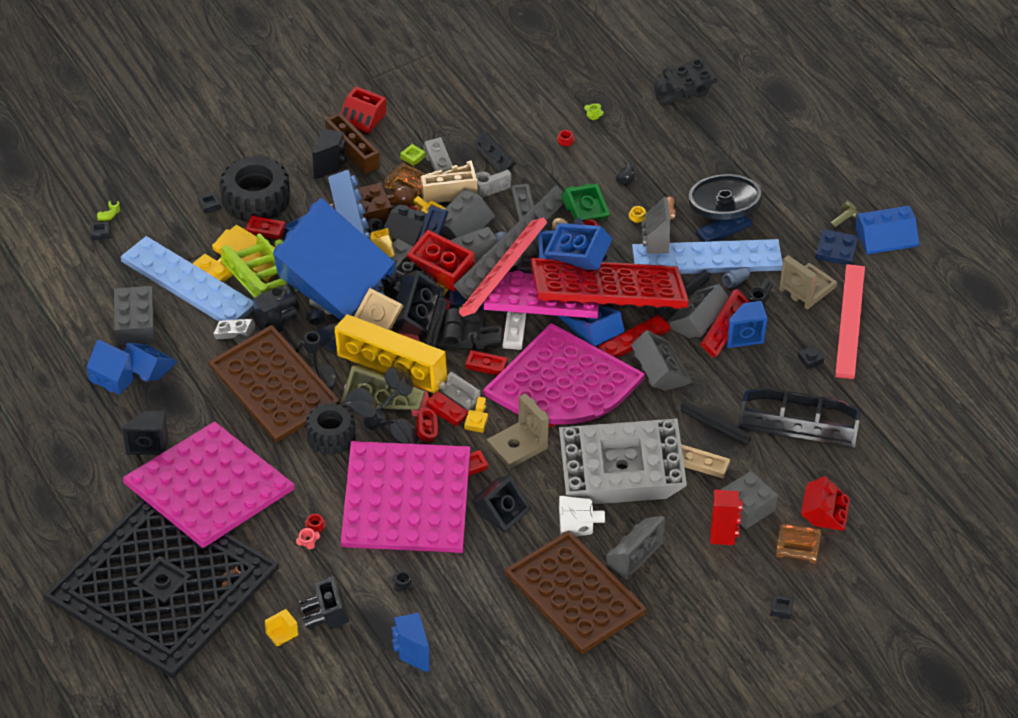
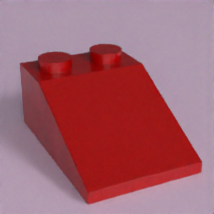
[407,230,475,292]

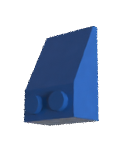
[544,223,613,270]
[558,304,624,347]

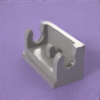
[440,372,480,412]

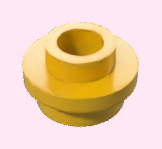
[629,206,646,223]

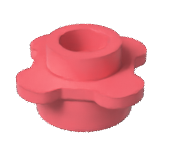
[296,528,320,550]

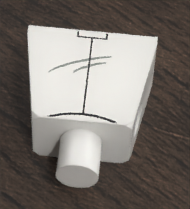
[559,496,605,537]

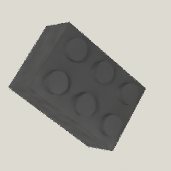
[114,286,155,345]

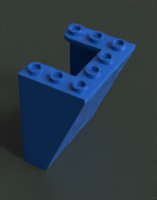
[273,198,396,320]

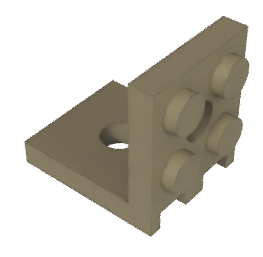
[779,255,837,310]
[486,393,549,469]

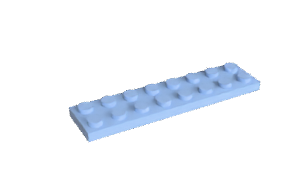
[121,236,254,321]
[632,239,783,274]

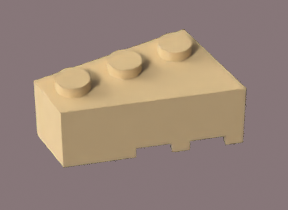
[421,160,478,203]

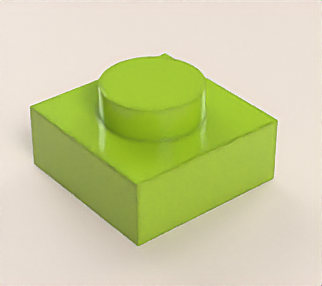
[400,144,425,166]

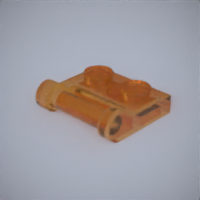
[384,162,426,198]
[776,524,821,563]

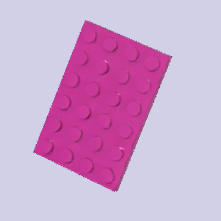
[484,271,599,318]

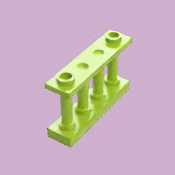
[221,234,297,297]

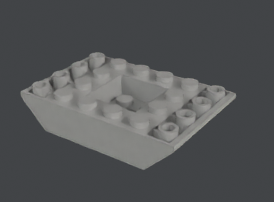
[559,419,687,505]

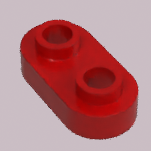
[416,407,438,443]

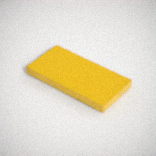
[212,225,278,282]

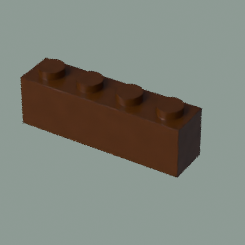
[325,113,380,175]

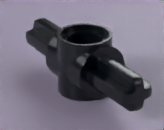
[748,279,773,309]

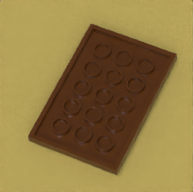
[208,325,340,443]
[505,531,647,655]

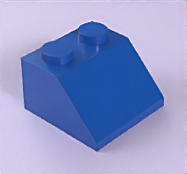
[726,301,767,348]
[87,339,134,395]
[124,342,177,382]
[391,613,429,672]

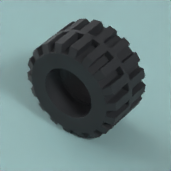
[306,402,356,455]

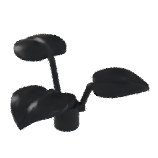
[287,323,339,390]
[343,367,418,444]

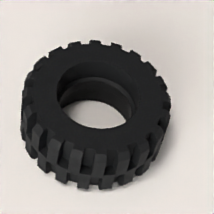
[220,156,290,222]

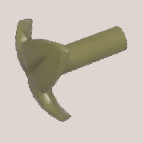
[830,200,859,228]

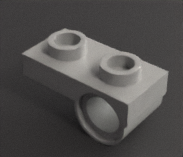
[423,137,453,172]
[476,170,511,198]
[213,319,256,344]

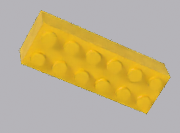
[335,314,447,394]

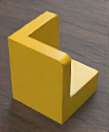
[265,609,298,646]

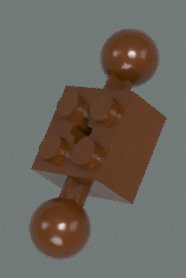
[329,183,415,227]

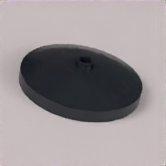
[689,174,762,220]

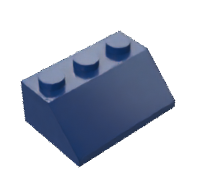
[855,205,919,254]

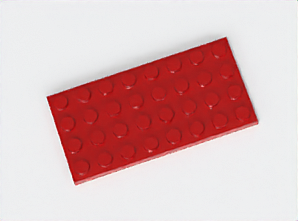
[530,258,688,309]

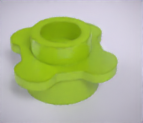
[584,104,604,120]

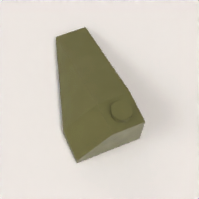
[340,365,425,409]

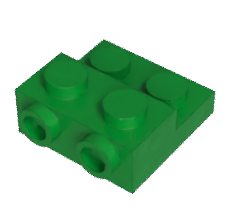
[561,183,610,222]

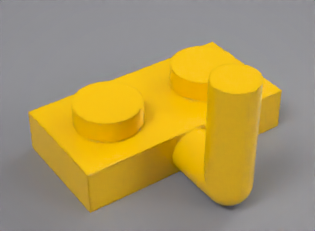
[193,244,233,283]

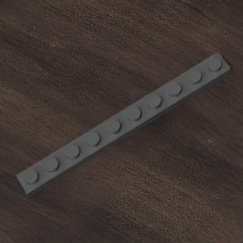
[453,185,564,299]

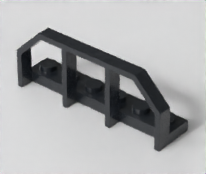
[738,388,861,447]

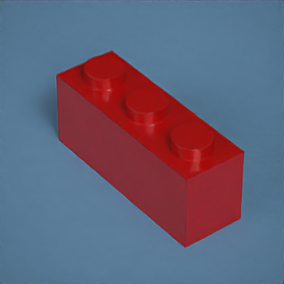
[710,490,743,545]

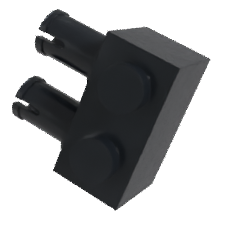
[253,291,297,332]
[299,576,350,629]

